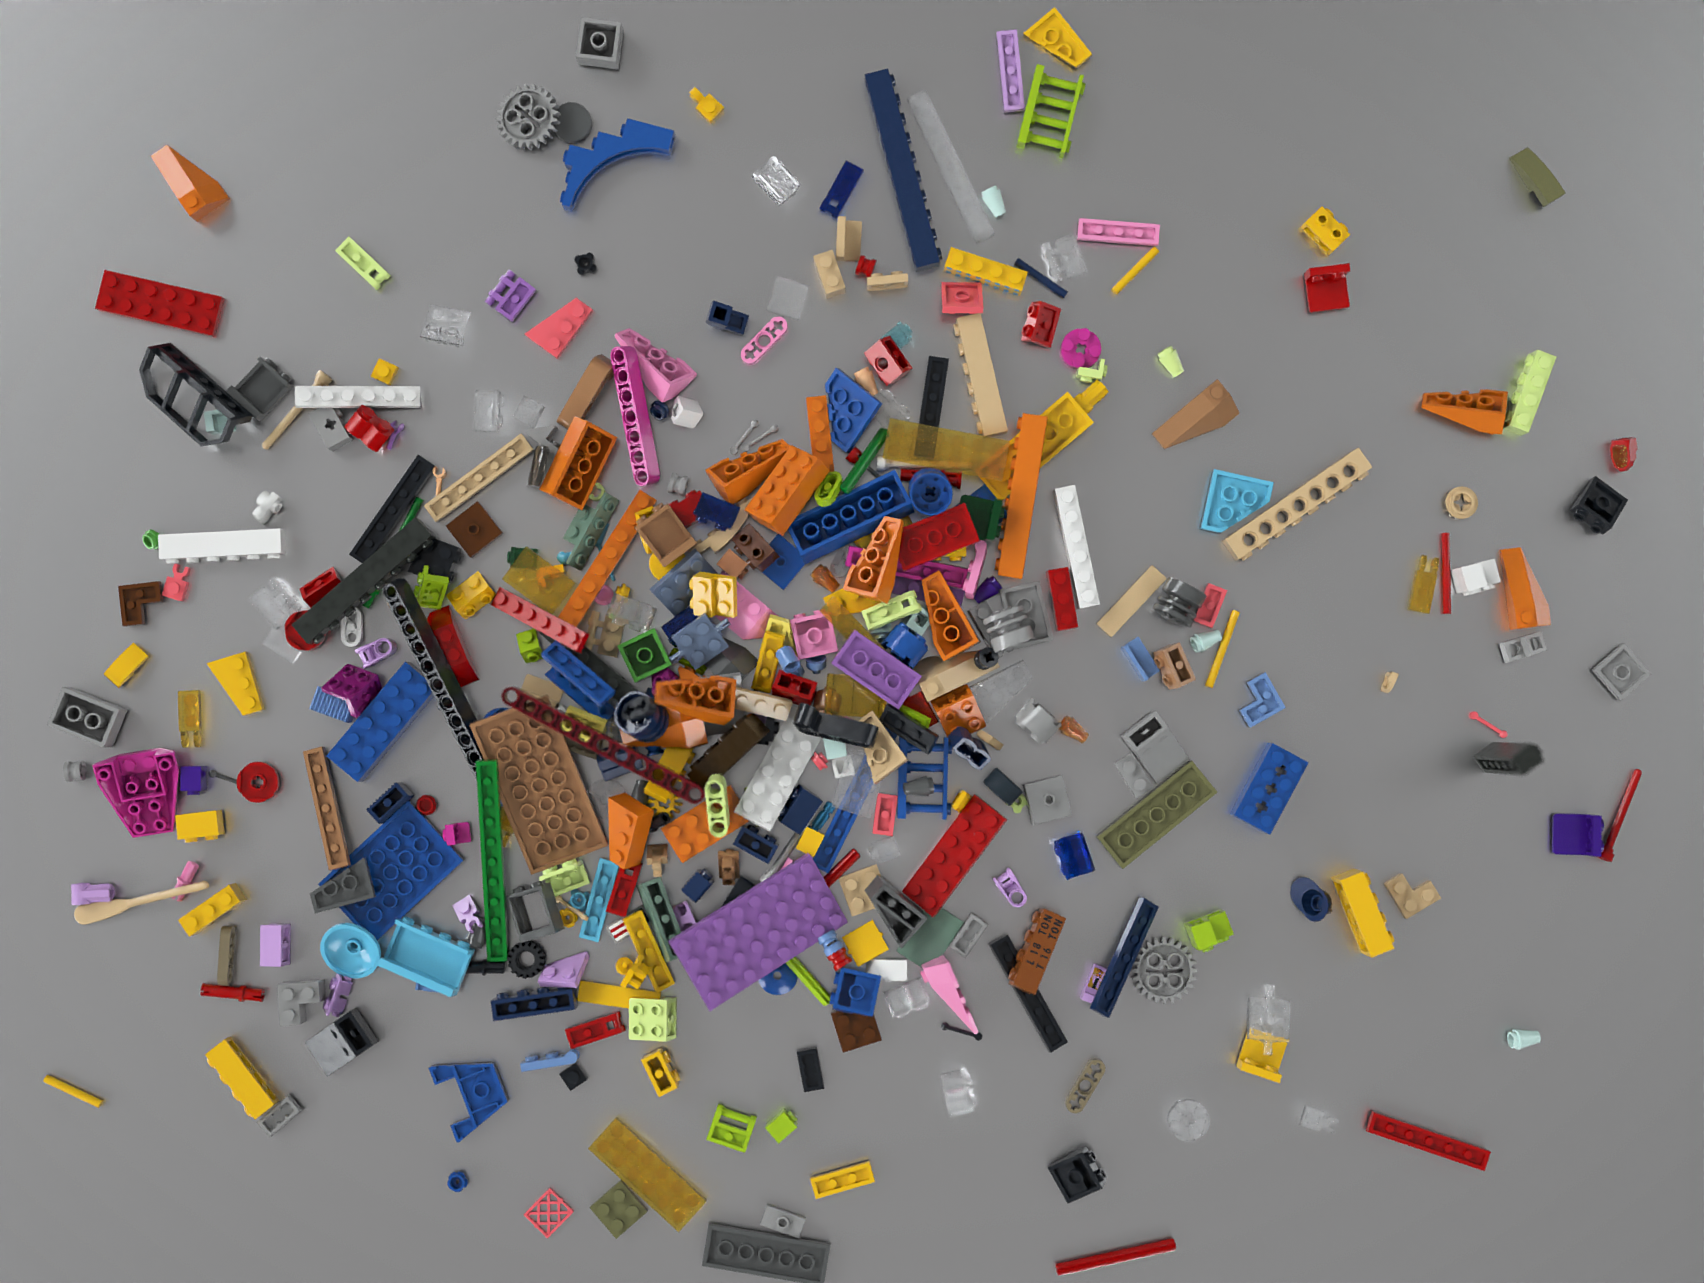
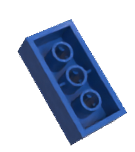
[1230,743,1309,835]

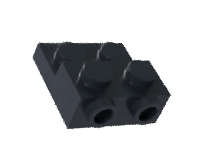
[1570,476,1628,535]
[408,538,462,583]
[1048,1146,1107,1204]

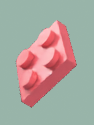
[941,282,983,314]

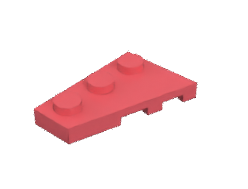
[524,298,593,359]

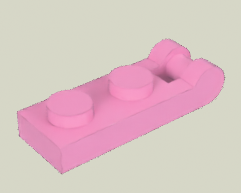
[963,540,987,600]

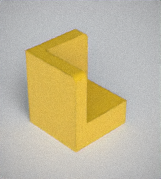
[796,827,825,857]

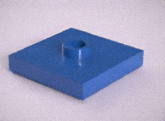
[759,534,805,590]

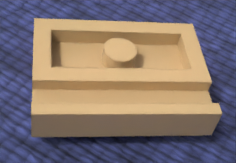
[867,271,908,291]

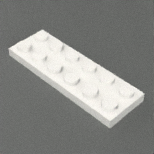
[734,706,821,832]

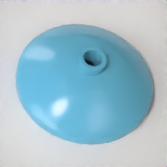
[320,923,381,978]

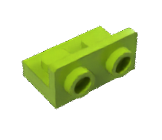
[413,565,449,610]

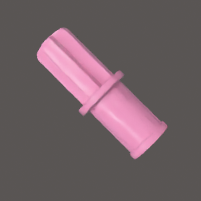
[171,861,199,901]

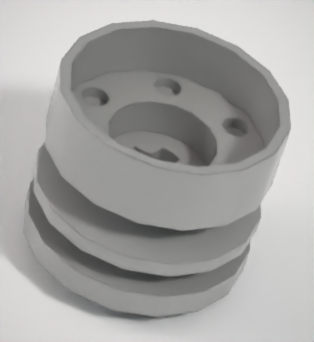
[983,605,1035,653]

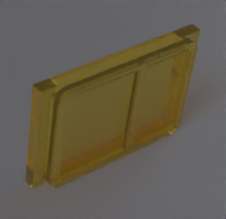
[824,673,886,718]

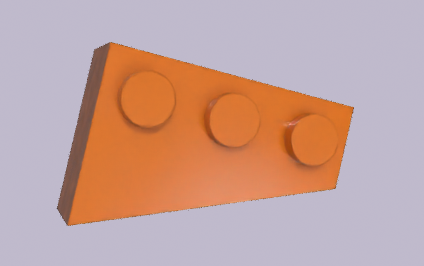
[608,792,654,870]

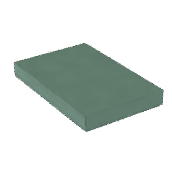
[896,908,964,968]

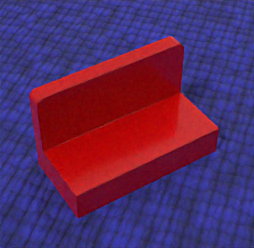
[299,567,341,608]

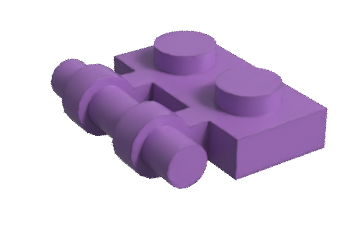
[485,270,537,322]

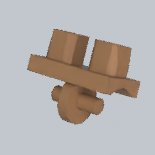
[718,849,740,885]

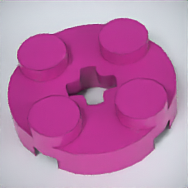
[1060,328,1101,369]

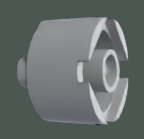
[1016,698,1062,744]

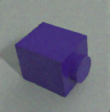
[180,766,207,795]

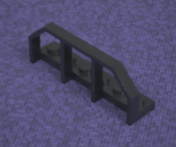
[139,343,253,447]

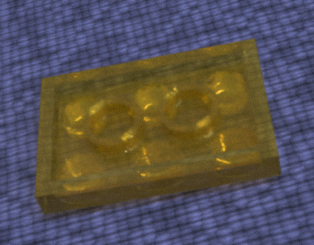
[502,546,576,615]

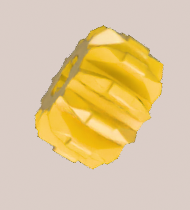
[648,795,683,819]

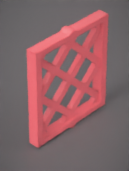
[524,1188,574,1239]

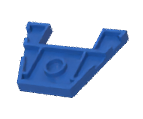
[429,1062,509,1143]

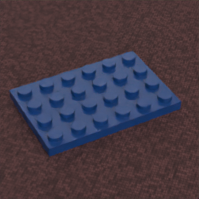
[318,800,464,941]

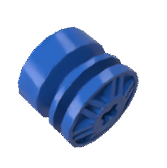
[908,468,953,516]

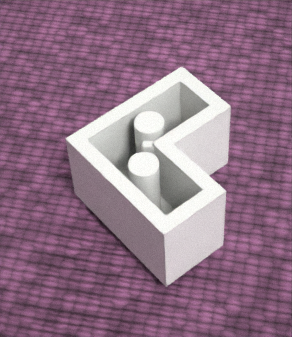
[1450,558,1501,596]

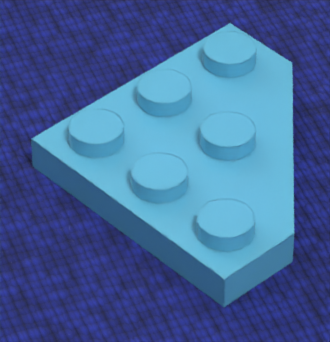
[1200,469,1274,533]

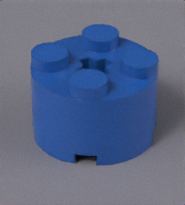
[881,622,928,669]

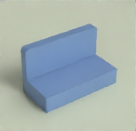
[1121,637,1160,682]

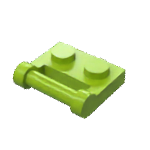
[706,1104,757,1153]

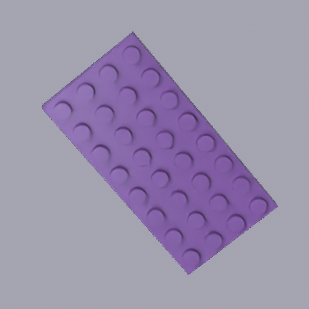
[668,853,848,1011]

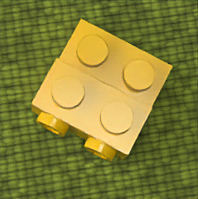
[689,572,737,618]

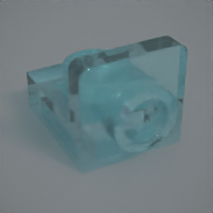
[880,321,913,349]

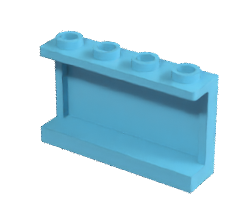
[377,916,475,997]

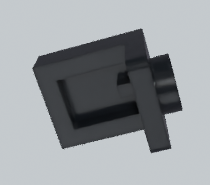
[757,717,780,745]

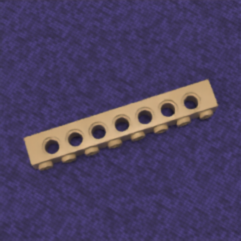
[1222,447,1372,561]

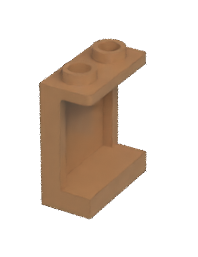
[634,502,697,567]

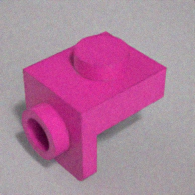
[442,822,472,846]

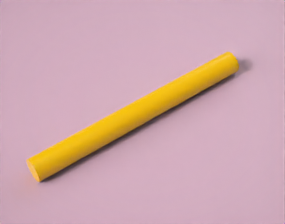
[1205,610,1240,688]

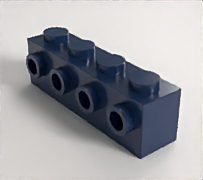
[491,987,578,1021]

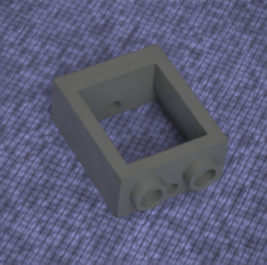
[506,881,565,943]

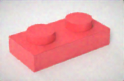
[1193,583,1228,628]
[872,793,898,836]

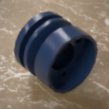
[614,691,669,743]

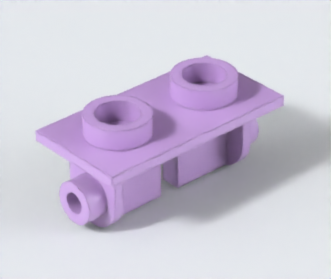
[323,973,353,1017]

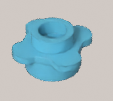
[568,889,590,911]

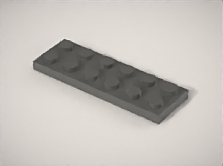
[702,1223,830,1283]

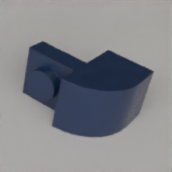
[706,300,749,335]

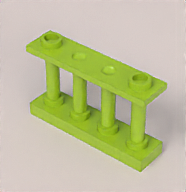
[1016,64,1086,158]

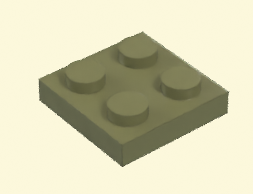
[590,1179,648,1239]

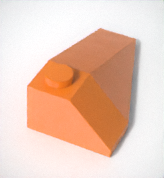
[151,145,230,222]
[705,439,790,506]
[843,516,904,604]
[1500,547,1551,630]
[921,570,981,661]

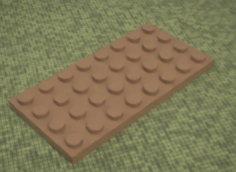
[470,694,608,875]

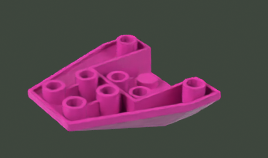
[92,748,179,838]

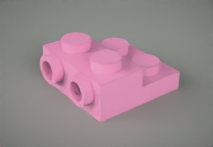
[790,609,838,660]

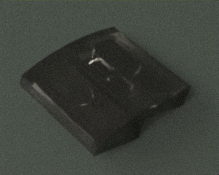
[526,445,550,488]

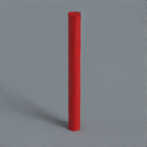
[1441,533,1451,614]

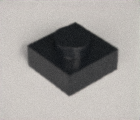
[559,1062,588,1091]

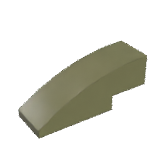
[1509,147,1566,207]

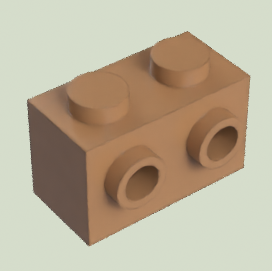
[1153,642,1196,690]

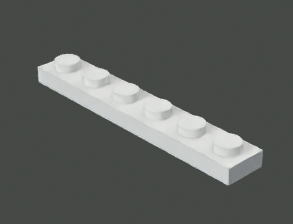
[295,386,420,408]

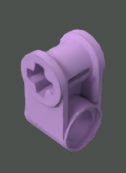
[355,638,397,669]
[992,868,1027,907]

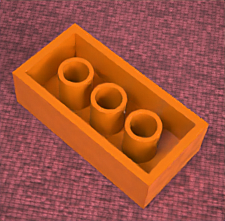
[539,416,617,510]
[744,445,830,536]
[661,784,749,863]

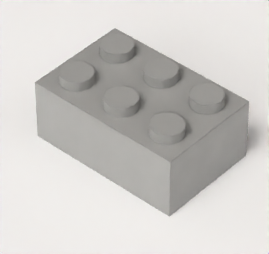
[47,687,127,748]

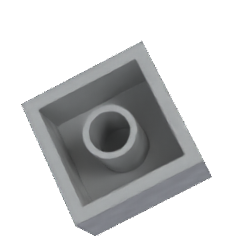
[576,17,624,69]

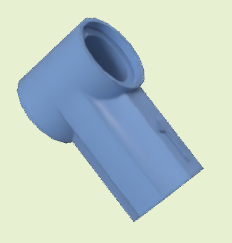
[775,646,805,677]

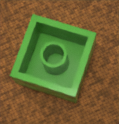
[617,628,674,683]

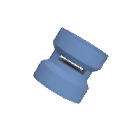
[818,929,844,956]

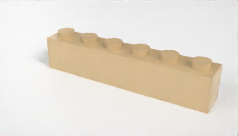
[953,313,1008,439]

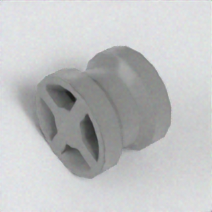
[668,473,689,496]
[63,761,87,782]

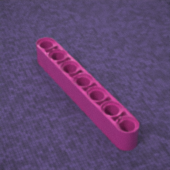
[610,346,660,486]

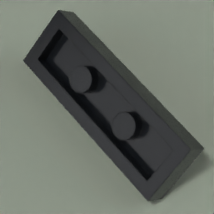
[879,704,939,754]

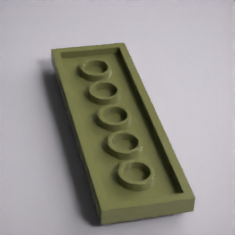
[1097,760,1218,869]

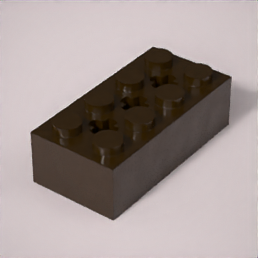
[687,713,770,789]

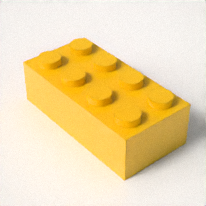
[1331,868,1395,958]

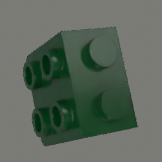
[959,495,1006,543]

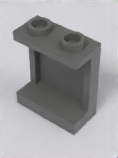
[226,356,294,422]

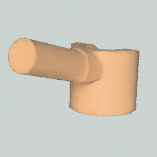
[433,466,447,496]

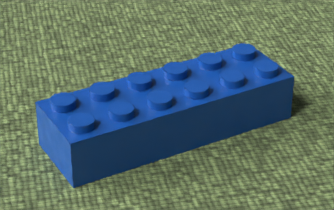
[788,470,914,564]
[326,661,434,782]

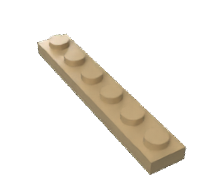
[424,433,534,522]

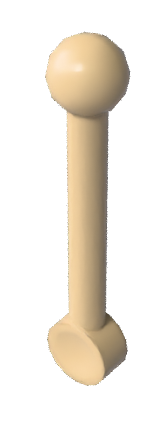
[555,895,589,921]

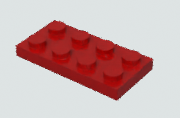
[898,503,980,572]

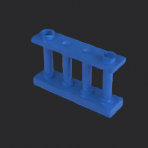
[541,640,615,722]
[897,736,952,820]

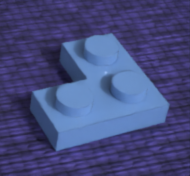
[1239,672,1286,728]

